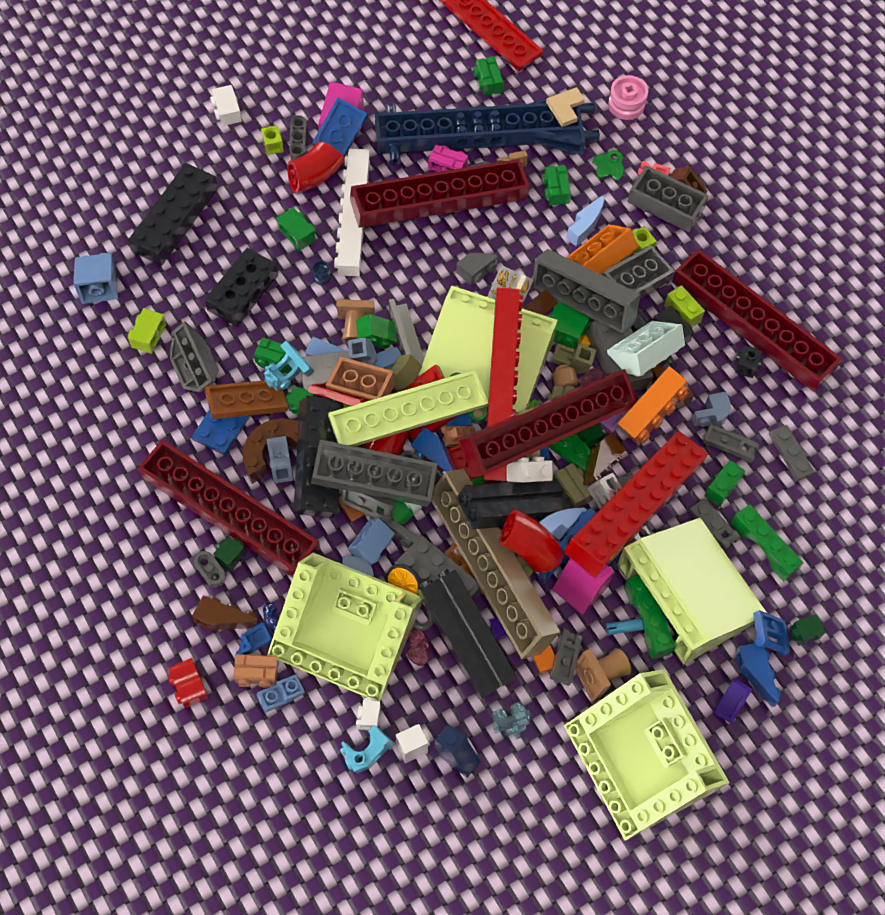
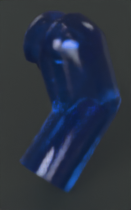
[262,602,278,632]

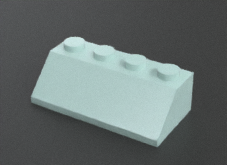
[607,321,685,376]

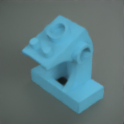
[263,341,314,391]
[340,725,395,773]

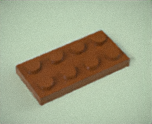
[205,380,288,419]

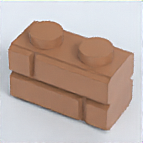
[233,654,279,688]

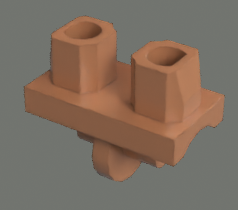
[441,426,476,447]

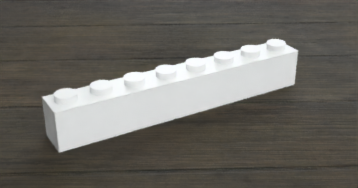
[334,149,370,276]

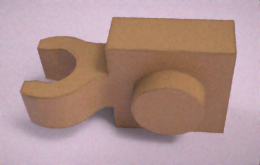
[497,150,528,167]

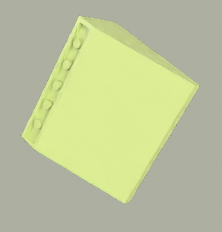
[418,286,557,414]
[617,518,767,665]
[267,553,422,701]
[564,669,730,840]

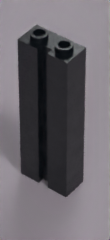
[456,479,574,530]
[417,569,517,699]

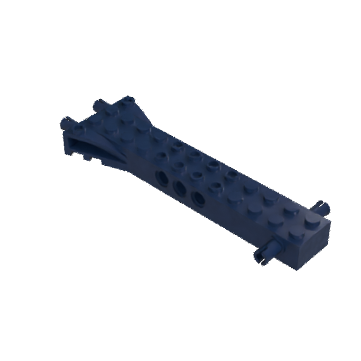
[375,93,600,165]

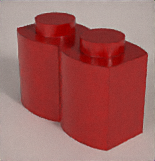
[167,658,208,708]

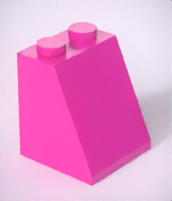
[318,81,364,129]
[552,558,614,616]

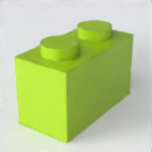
[664,285,705,328]
[128,308,167,354]

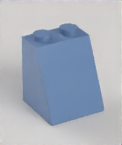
[74,253,118,304]

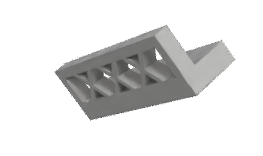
[389,299,424,365]
[587,473,651,546]

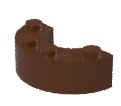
[243,418,298,484]

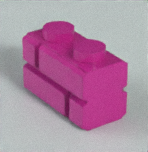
[428,145,468,172]

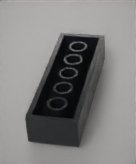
[128,163,218,266]
[293,395,343,518]

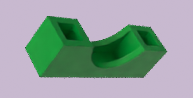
[731,504,804,582]
[624,575,676,660]

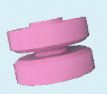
[608,75,648,120]

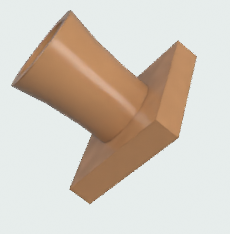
[336,299,375,345]
[575,649,631,702]

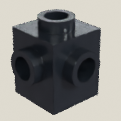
[734,346,763,378]

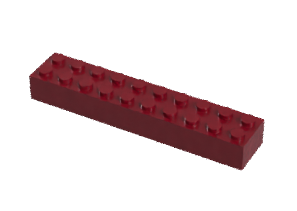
[350,159,530,228]
[672,249,843,392]
[459,369,637,477]
[137,439,321,577]

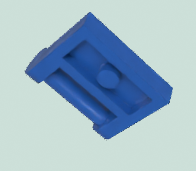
[753,610,790,656]

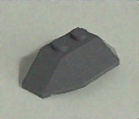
[170,321,219,392]

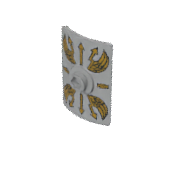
[487,266,533,302]

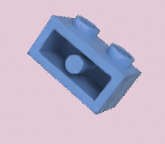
[347,518,395,564]

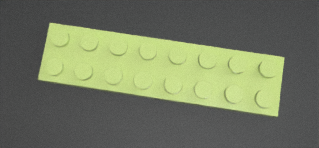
[328,370,489,446]

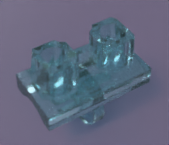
[492,702,531,740]

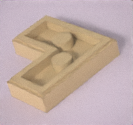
[546,87,585,127]

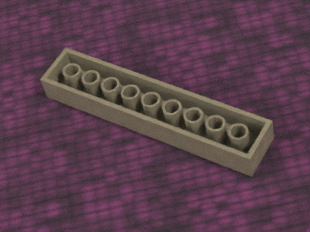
[431,469,560,659]

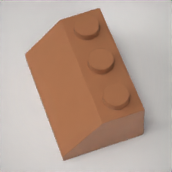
[326,356,395,400]

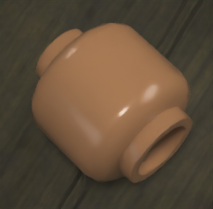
[552,365,579,388]

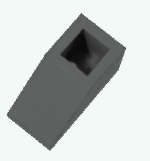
[456,253,498,286]

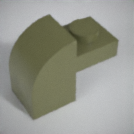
[551,343,596,374]
[385,354,422,391]

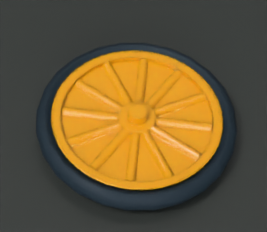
[386,564,422,595]

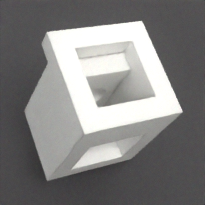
[356,697,380,731]

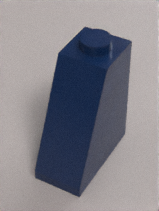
[434,724,480,778]

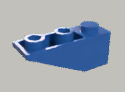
[410,427,456,474]
[735,644,781,707]

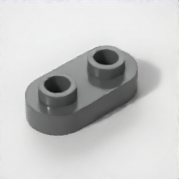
[194,551,226,587]

